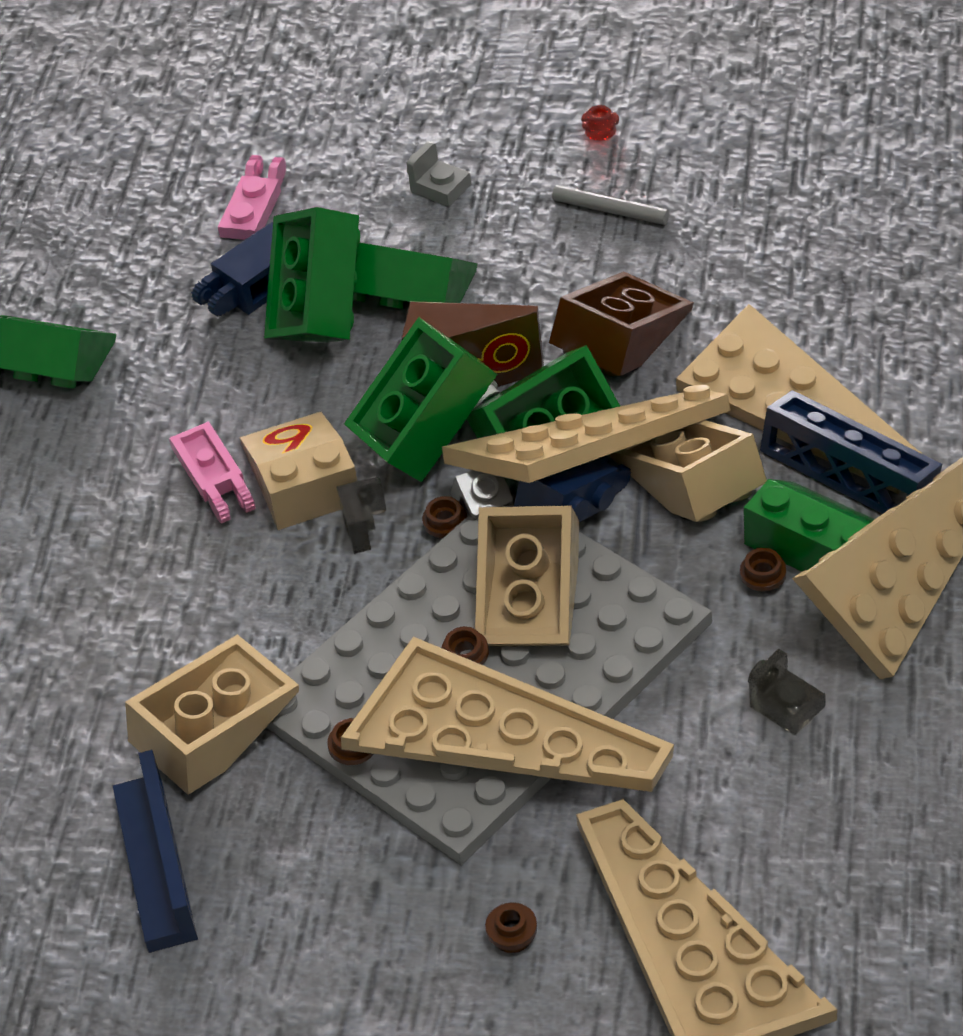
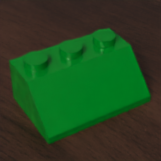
[264,207,360,342]
[353,242,478,309]
[0,315,116,388]
[344,317,498,482]
[466,345,620,482]
[743,479,875,572]

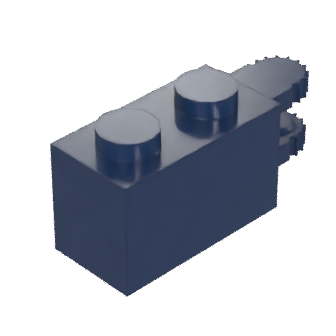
[191,222,273,317]
[514,456,632,523]

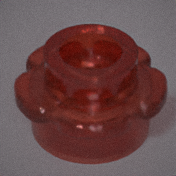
[581,105,619,141]

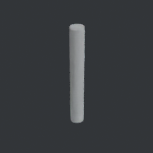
[552,185,669,225]

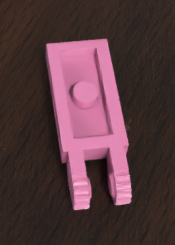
[218,155,286,240]
[169,421,256,524]

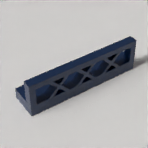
[760,390,942,514]
[112,750,198,953]

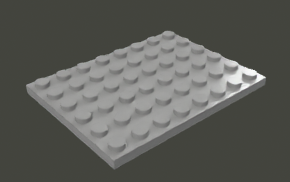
[266,490,712,866]

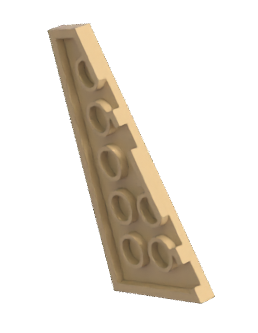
[676,304,922,494]
[442,385,730,483]
[792,457,963,679]
[341,637,674,792]
[576,799,837,1036]

